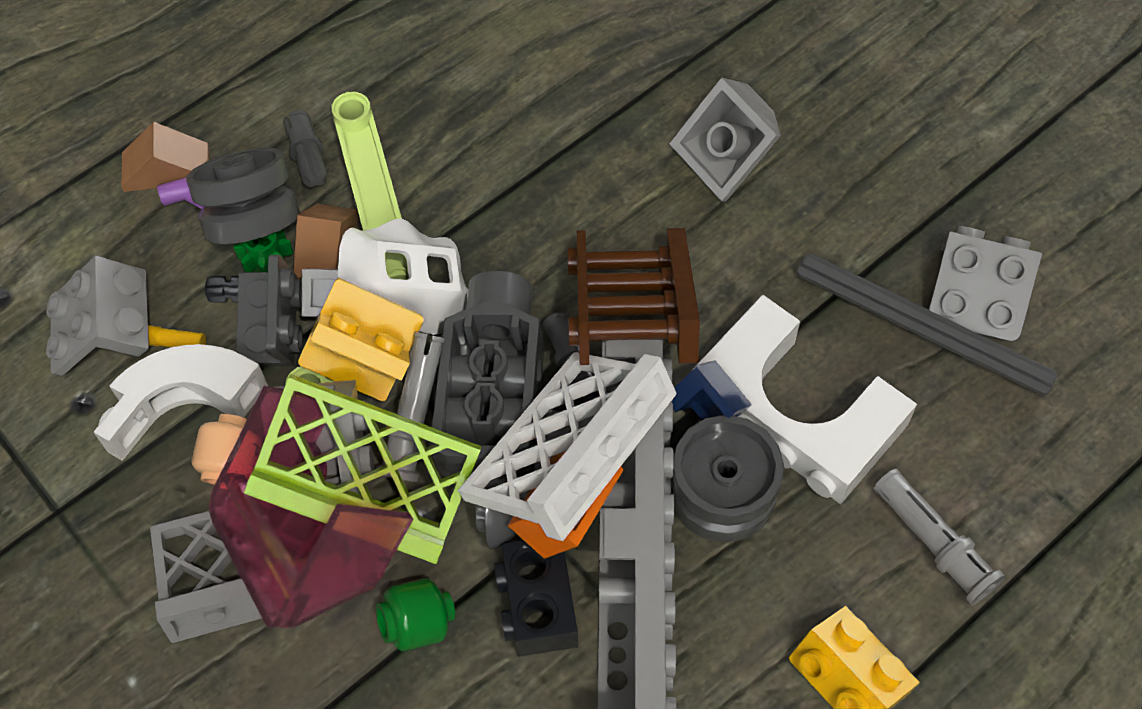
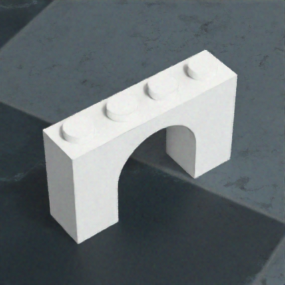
[692,295,917,505]

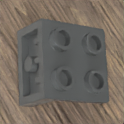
[236,255,303,366]

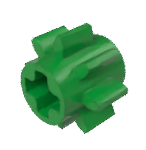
[234,229,294,273]

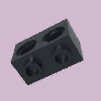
[494,540,578,657]

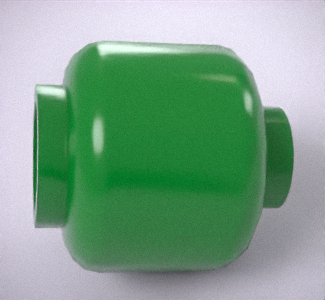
[375,578,455,652]

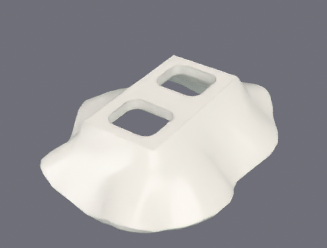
[338,218,468,335]

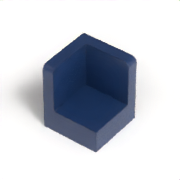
[671,360,752,420]

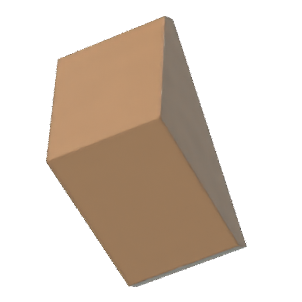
[121,122,210,192]
[293,203,359,280]

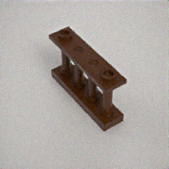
[568,228,700,365]

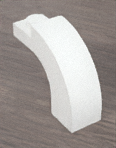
[94,344,268,461]

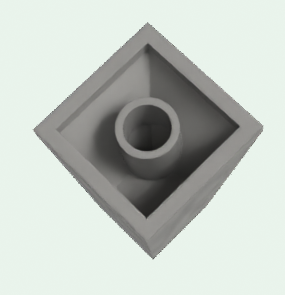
[669,77,781,202]

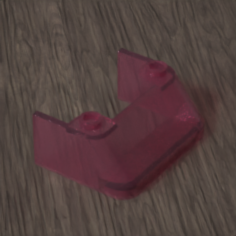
[209,386,414,629]

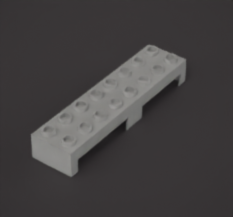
[598,340,677,709]

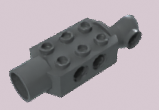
[430,271,544,550]

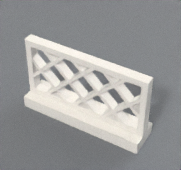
[458,352,677,541]

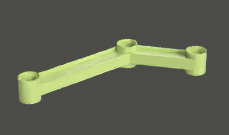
[285,92,409,384]

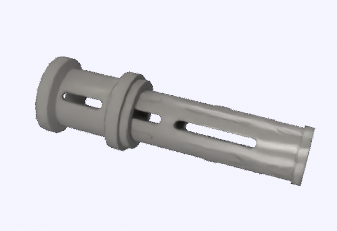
[376,332,445,482]
[873,469,1006,606]

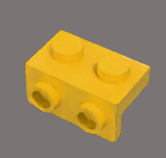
[789,606,920,709]

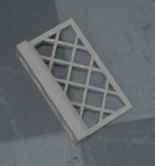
[150,476,369,643]

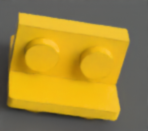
[298,278,424,401]

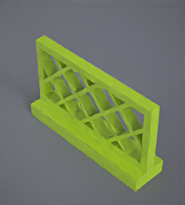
[244,374,481,564]

